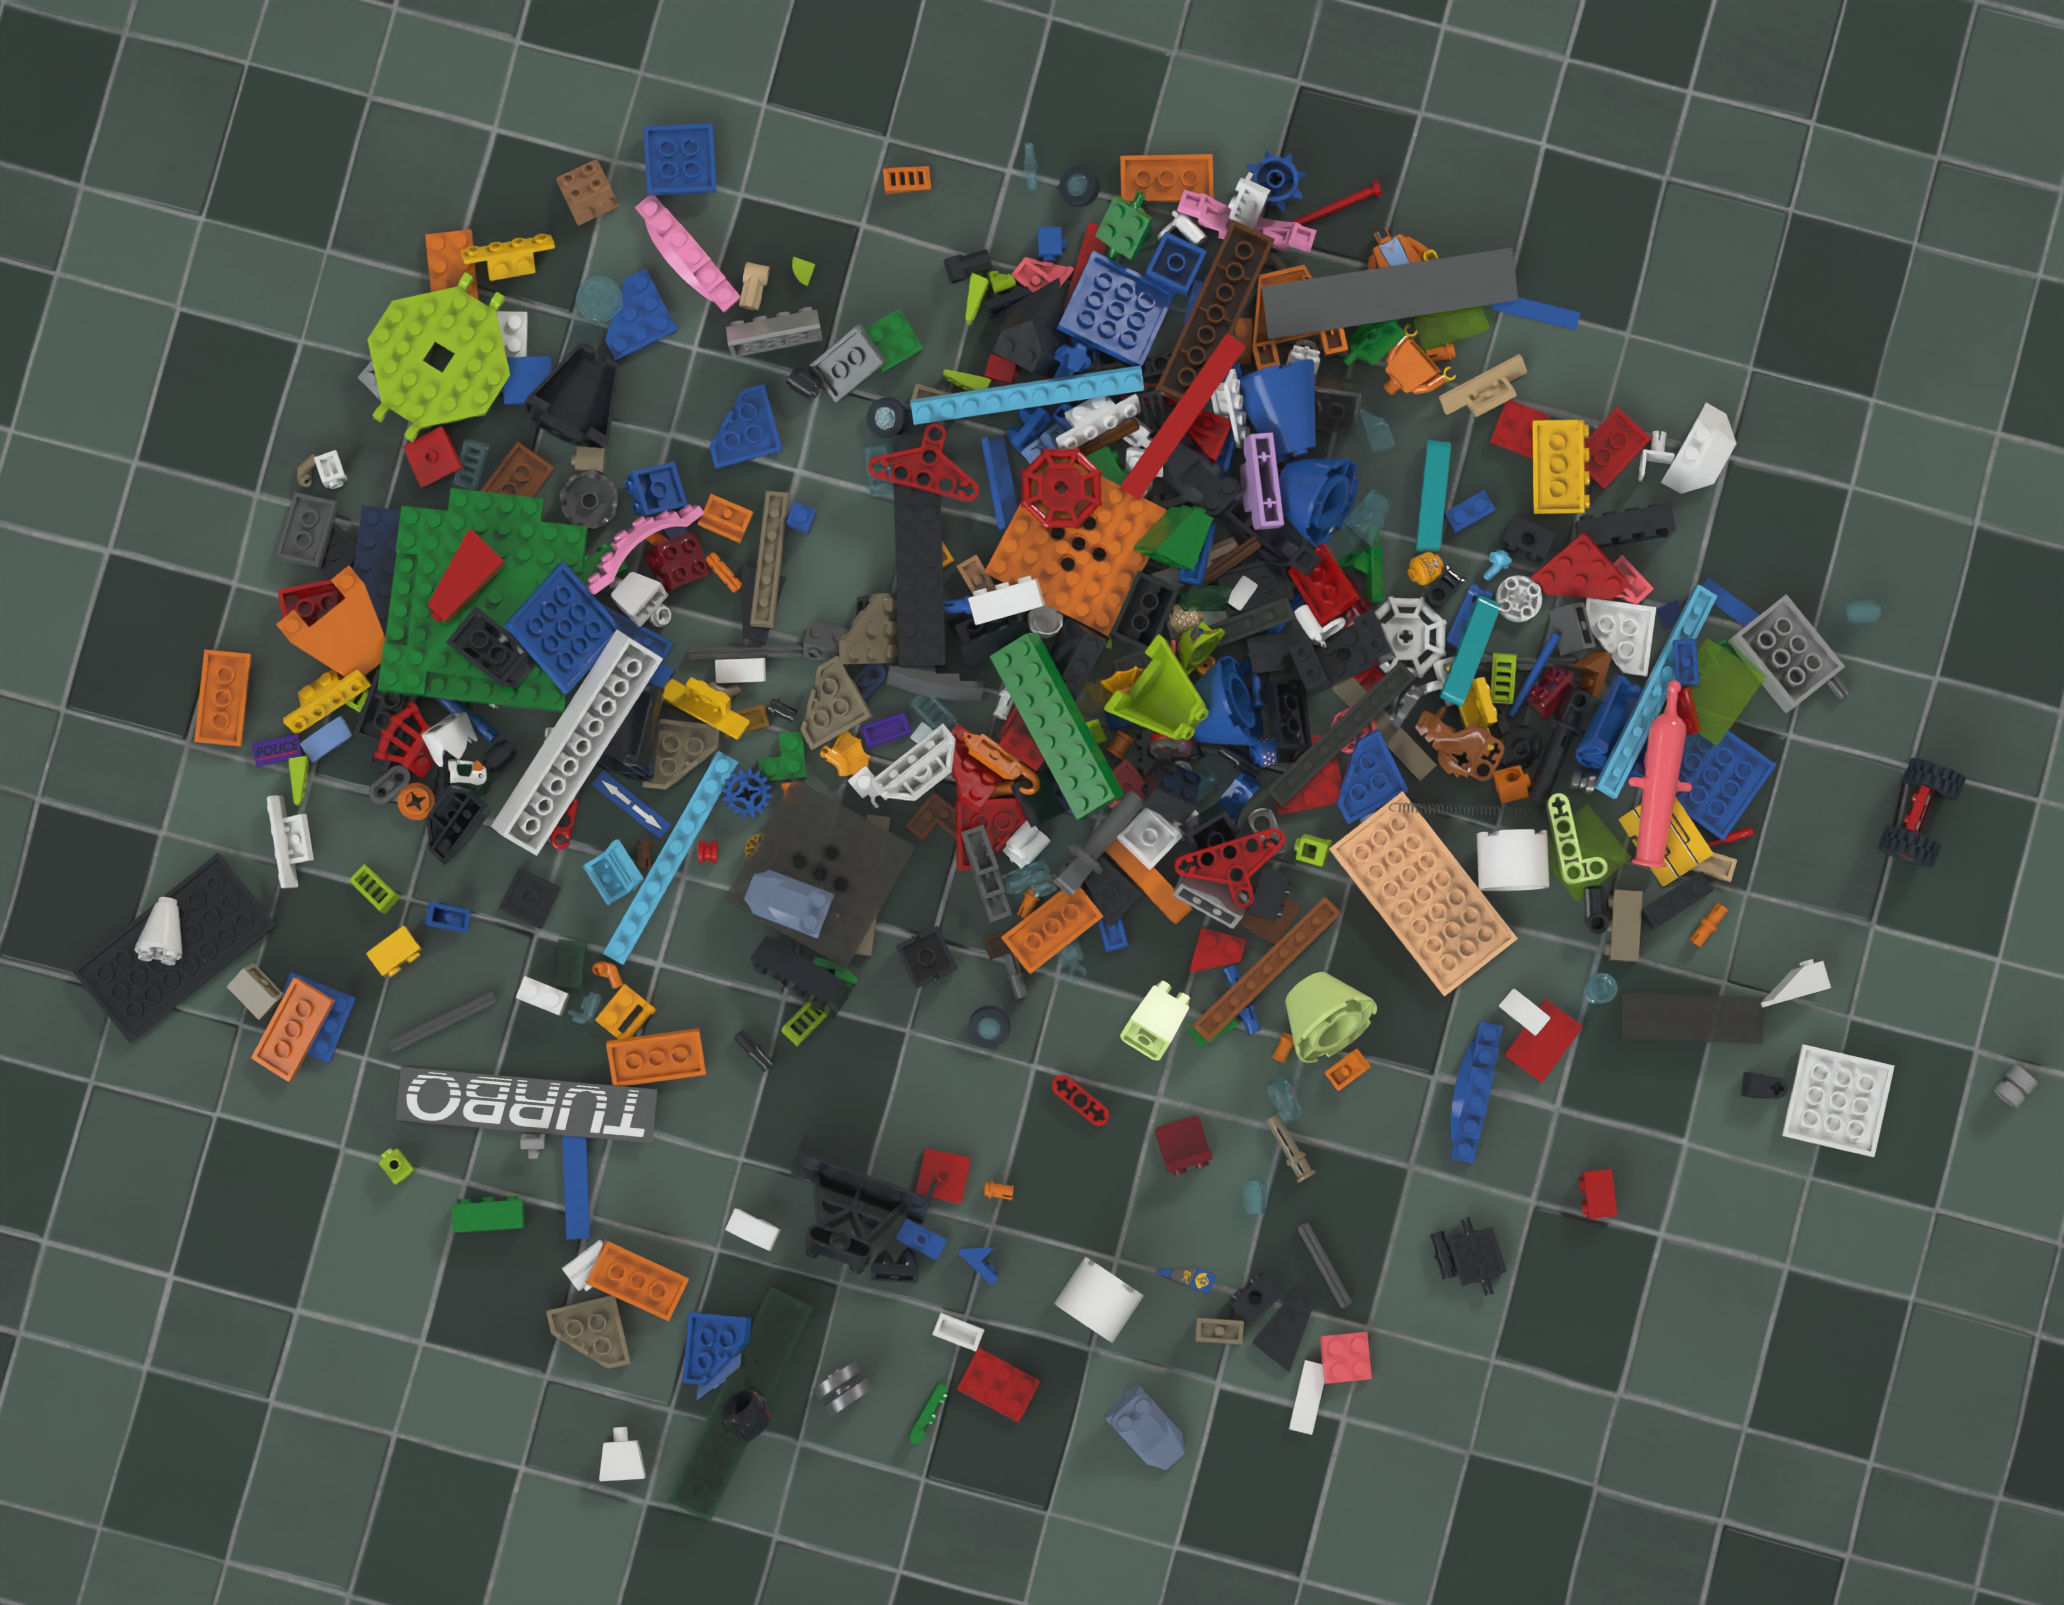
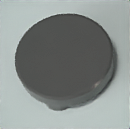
[1388,684,1425,729]

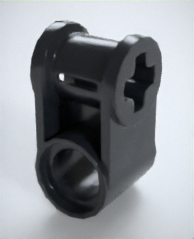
[1426,563,1467,608]
[1741,1072,1788,1099]

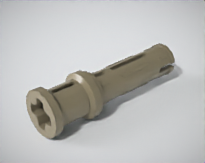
[1266,1114,1316,1183]

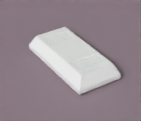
[932,1313,985,1351]

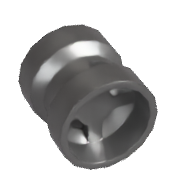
[1569,767,1598,796]

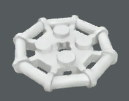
[1375,596,1447,679]

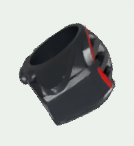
[721,1389,771,1444]

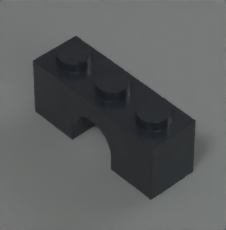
[1641,872,1714,930]

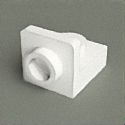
[314,450,348,489]

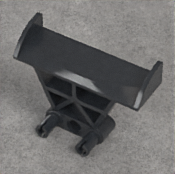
[791,1135,937,1274]

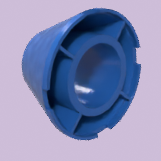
[1278,458,1359,547]
[1192,656,1263,746]

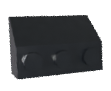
[1110,570,1181,651]
[948,612,1029,668]
[1049,617,1110,701]

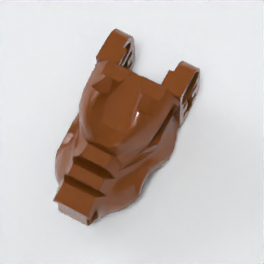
[1415,706,1504,781]

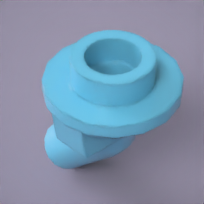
[1483,550,1512,581]

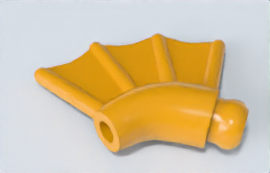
[1101,666,1145,701]
[820,731,870,777]

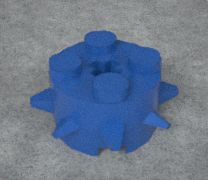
[1247,151,1306,212]

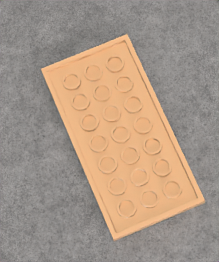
[1329,791,1518,996]

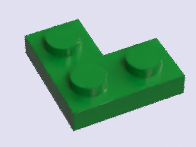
[758,731,807,782]

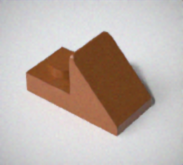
[1572,651,1613,698]

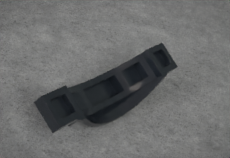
[1222,497,1323,578]

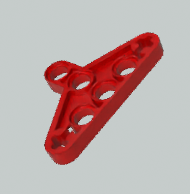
[868,423,979,502]
[1174,828,1285,908]

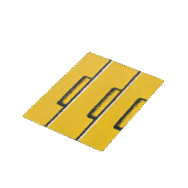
[1619,796,1713,887]

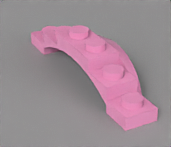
[1177,189,1317,253]
[635,196,741,313]
[584,505,704,595]

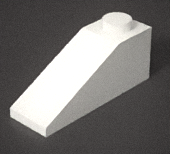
[1761,959,1831,1007]

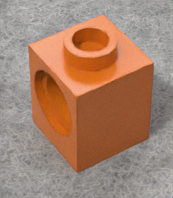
[1493,765,1531,804]

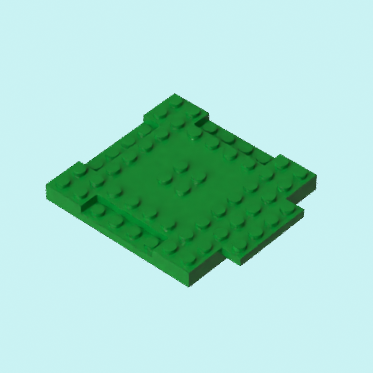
[378,488,588,713]

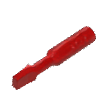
[1706,827,1754,847]

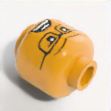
[1408,552,1444,586]

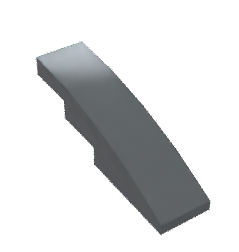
[886,666,984,702]
[961,825,1012,923]

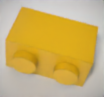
[366,926,423,977]

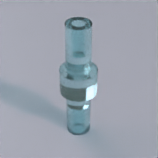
[1023,143,1038,190]

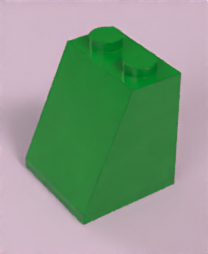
[1133,505,1213,570]

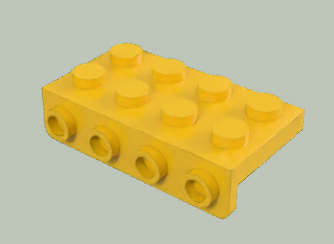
[1533,420,1590,514]

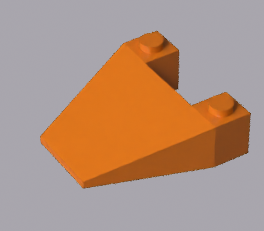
[1251,265,1348,371]
[276,566,385,677]

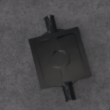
[1447,1217,1507,1296]

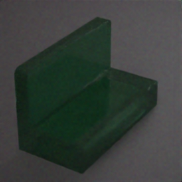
[1176,585,1232,611]

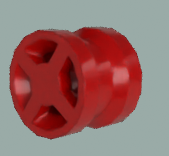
[698,840,718,864]

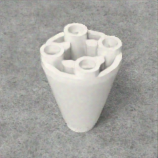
[135,897,182,965]

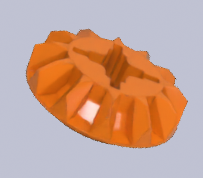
[398,783,435,820]

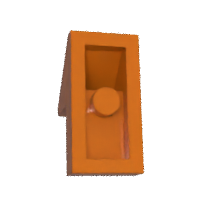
[1324,1048,1371,1091]

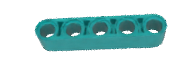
[1416,440,1451,554]
[1439,595,1501,707]

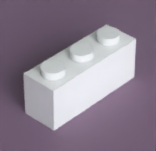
[968,575,1045,625]

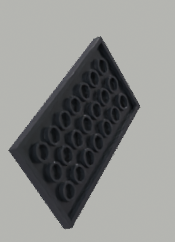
[71,853,277,1043]

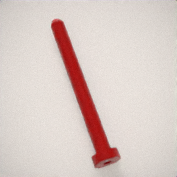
[1290,180,1383,226]

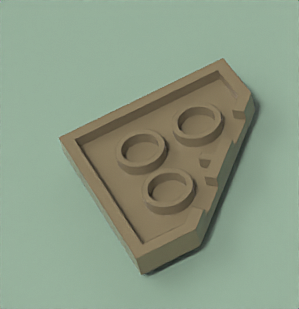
[839,593,899,664]
[801,655,873,750]
[643,719,720,790]
[546,1295,631,1369]

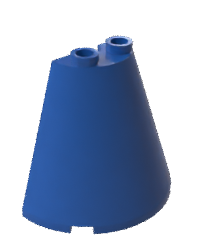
[1239,359,1316,464]
[1576,675,1649,780]

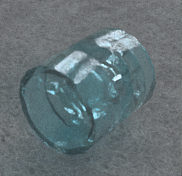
[1584,973,1617,1005]

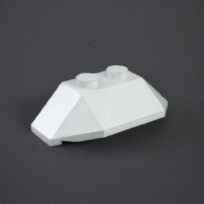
[1661,403,1737,494]
[870,724,955,801]

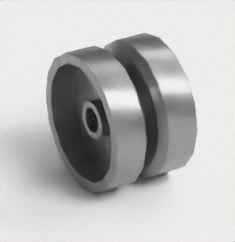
[813,1361,873,1417]

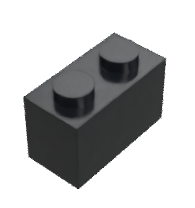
[1248,867,1293,922]

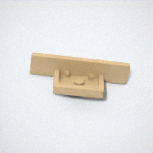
[1439,354,1527,417]

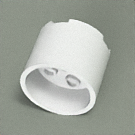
[1477,829,1549,891]
[1054,1256,1144,1343]

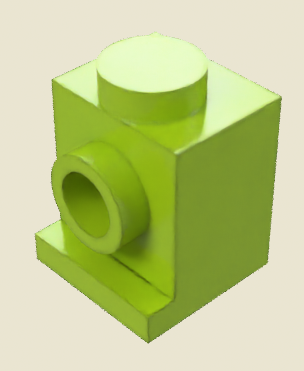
[1294,834,1332,867]
[378,1148,416,1185]

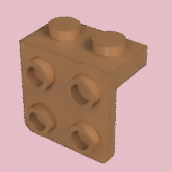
[556,160,619,226]

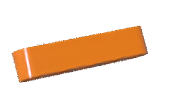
[1105,839,1192,925]

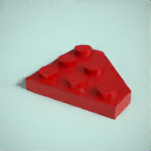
[1531,532,1630,600]
[950,723,1004,813]
[1274,734,1343,816]
[955,797,1026,870]

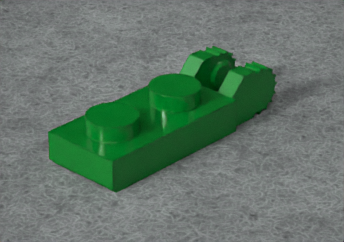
[908,1382,948,1445]

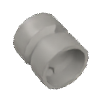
[1993,1064,2038,1109]

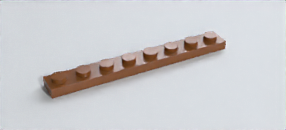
[1192,897,1341,1042]

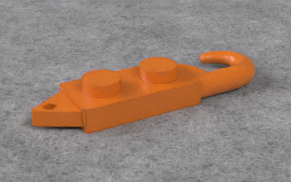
[962,733,1040,795]

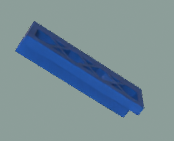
[981,437,1018,533]

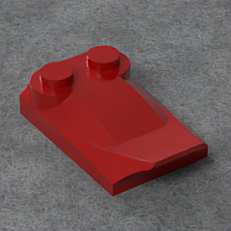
[277,579,345,627]

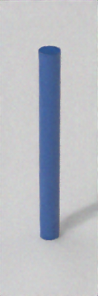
[1507,632,1561,718]

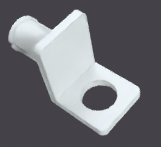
[1638,431,1674,482]

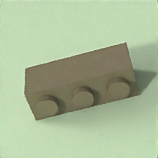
[1604,890,1643,963]

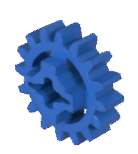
[722,767,772,818]

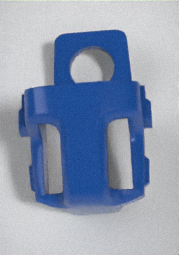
[1053,343,1091,379]

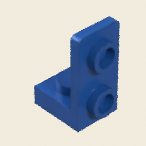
[1217,771,1262,820]

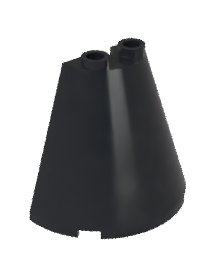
[524,342,620,448]
[595,685,665,782]

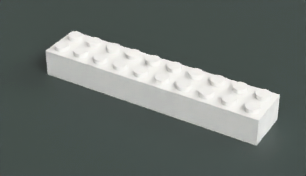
[491,630,663,856]

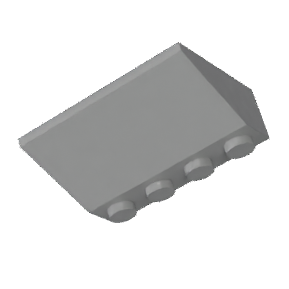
[726,307,823,358]
[1727,594,1845,713]

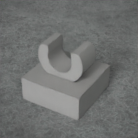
[520,1132,546,1159]

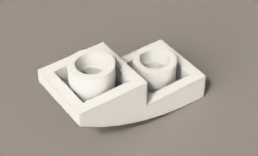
[715,658,766,683]
[1499,988,1550,1036]
[725,1208,781,1251]

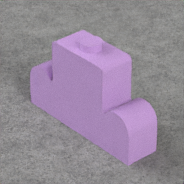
[1240,432,1284,530]

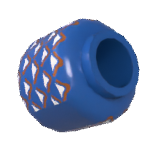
[1249,734,1278,768]

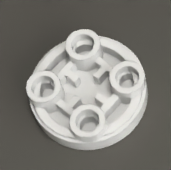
[1495,575,1542,622]

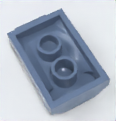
[744,870,835,939]
[1103,1384,1186,1470]

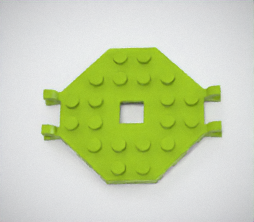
[367,272,511,443]

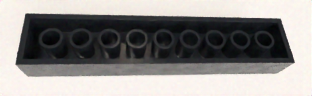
[892,434,946,668]

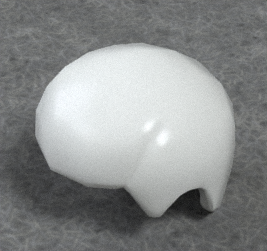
[1027,605,1063,639]

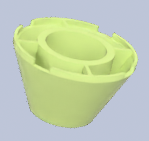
[1285,972,1377,1063]

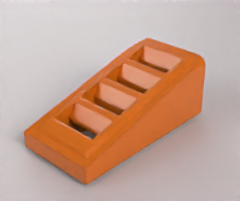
[883,166,931,194]

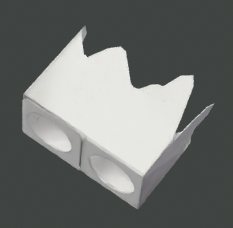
[421,712,478,767]
[1247,808,1285,856]

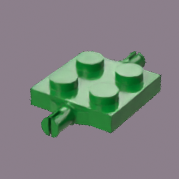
[1095,191,1154,261]
[1342,318,1406,367]

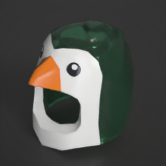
[448,758,492,797]

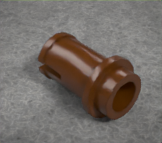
[635,840,654,868]

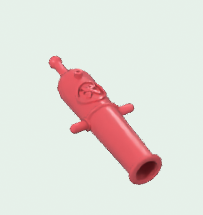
[1629,680,1692,868]

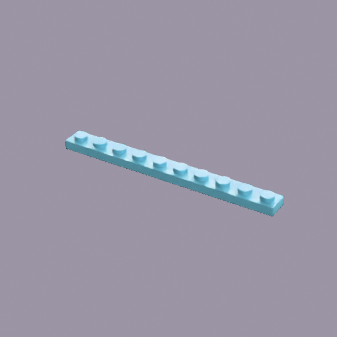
[910,365,1144,425]
[1594,584,1717,799]
[603,751,739,965]

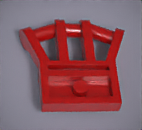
[374,701,435,779]

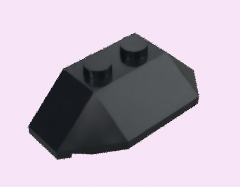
[427,785,491,865]

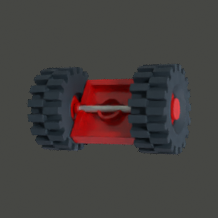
[1878,758,1966,868]

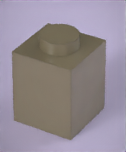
[571,446,606,475]

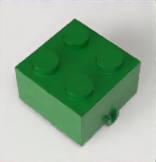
[864,308,923,374]

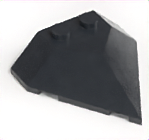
[979,278,1067,379]

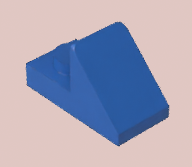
[424,902,471,933]
[958,1248,998,1285]

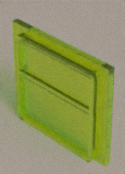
[1661,638,1765,746]

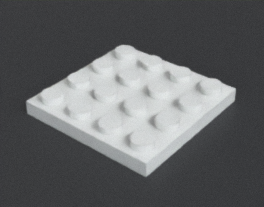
[1781,1044,1894,1157]

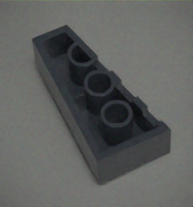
[1574,503,1676,548]
[750,936,849,1019]

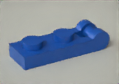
[1445,583,1493,647]

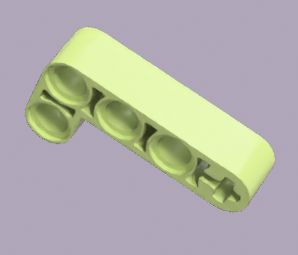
[1546,793,1607,884]

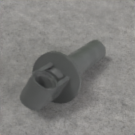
[1051,790,1143,896]

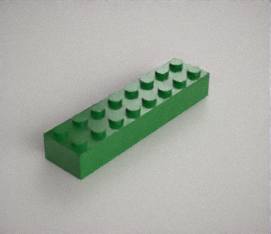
[990,633,1125,820]

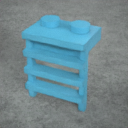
[583,839,644,905]

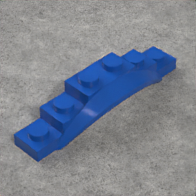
[1450,1021,1503,1164]

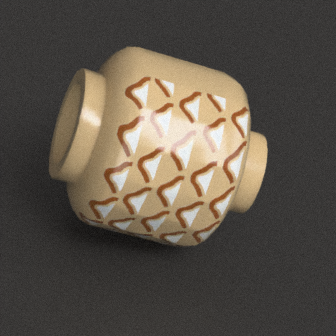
[1169,601,1203,634]

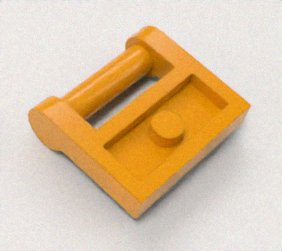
[595,984,657,1039]

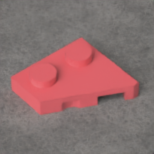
[1011,257,1075,293]
[1613,555,1654,605]

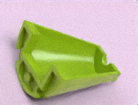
[1103,634,1209,740]

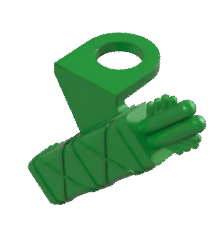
[1338,525,1384,603]

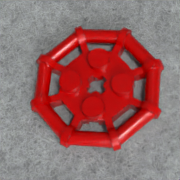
[1020,447,1103,530]

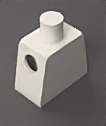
[610,572,668,627]
[599,1427,646,1481]

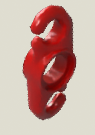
[550,796,578,850]

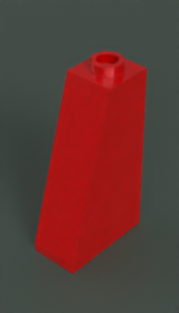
[428,529,506,625]

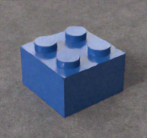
[1145,232,1207,298]

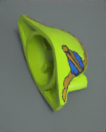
[1177,622,1226,675]

